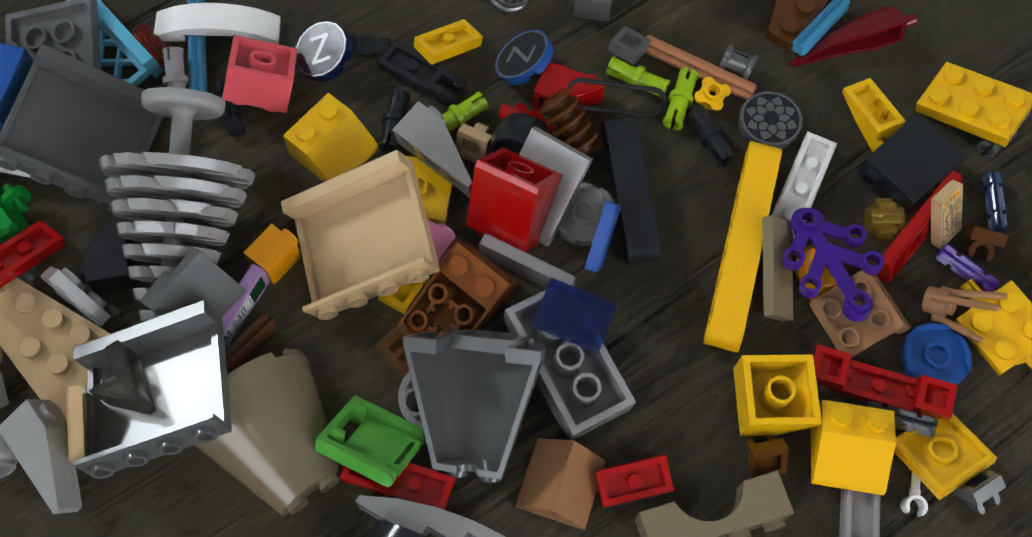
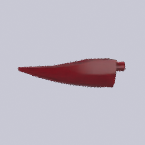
[789,5,917,68]

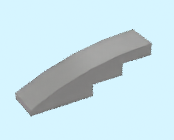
[355,495,506,537]

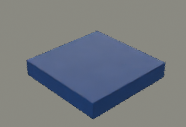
[584,201,621,272]

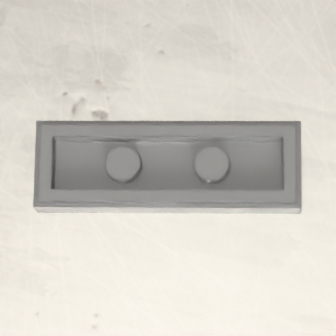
[479,234,576,291]

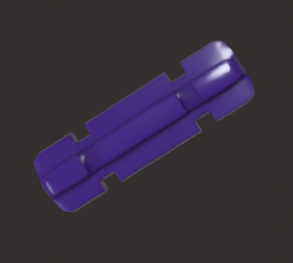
[936,244,1000,292]

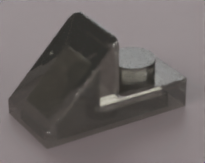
[89,340,157,415]

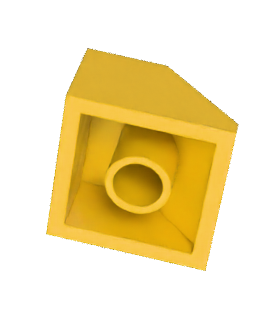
[283,93,379,182]
[733,354,822,436]
[810,400,896,495]

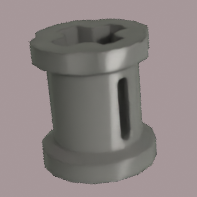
[719,43,759,80]

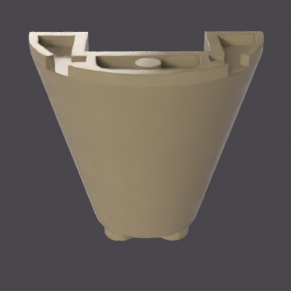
[194,349,343,516]

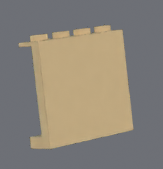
[281,150,440,320]

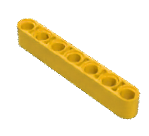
[703,141,782,353]

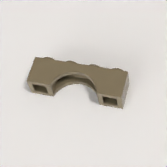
[635,471,794,537]

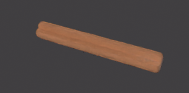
[645,35,756,100]

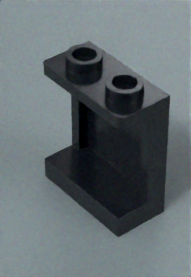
[857,114,966,216]

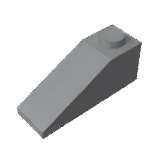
[392,101,472,198]
[0,399,82,514]

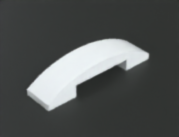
[153,3,281,44]

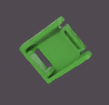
[315,395,426,487]

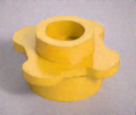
[694,77,731,111]

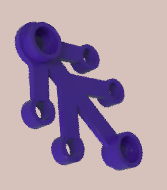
[783,207,884,322]

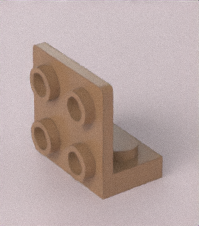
[809,270,911,358]

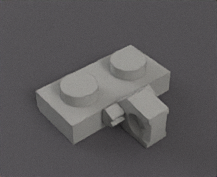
[40,266,111,326]

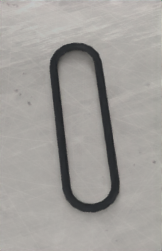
[566,78,667,118]

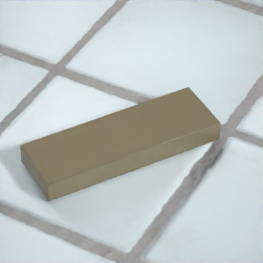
[762,215,794,322]

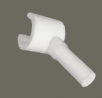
[900,472,928,517]

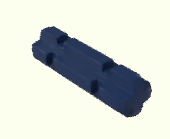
[982,171,1010,233]

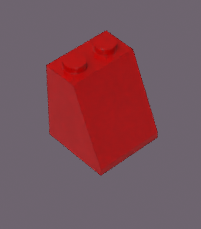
[466,148,563,253]

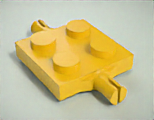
[954,279,1032,376]

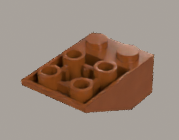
[398,242,521,336]

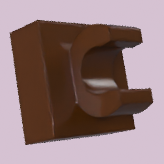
[963,224,1009,261]
[747,435,789,478]

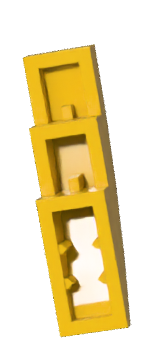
[842,78,935,193]

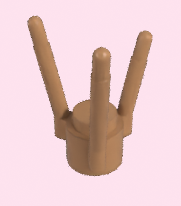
[922,286,1008,343]

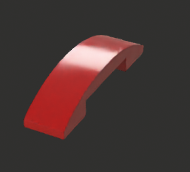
[813,344,958,419]

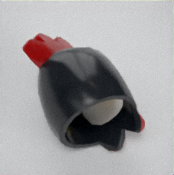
[489,103,555,154]

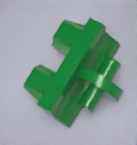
[0,183,32,242]

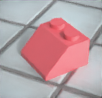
[222,35,297,113]

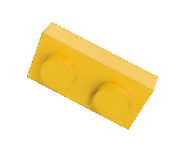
[414,19,483,65]

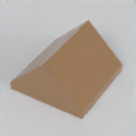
[515,438,606,530]

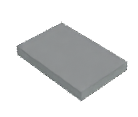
[519,126,593,247]

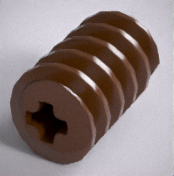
[538,86,603,155]

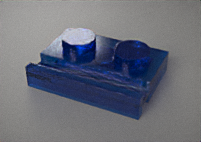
[532,277,618,354]

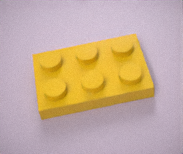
[915,61,1032,147]

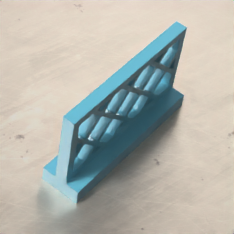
[66,0,165,86]

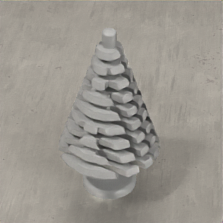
[99,87,256,322]

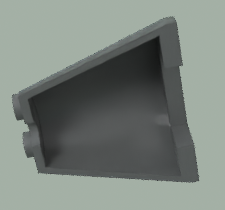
[403,330,545,483]

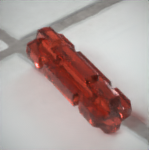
[132,23,185,69]

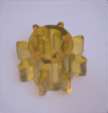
[864,198,905,239]

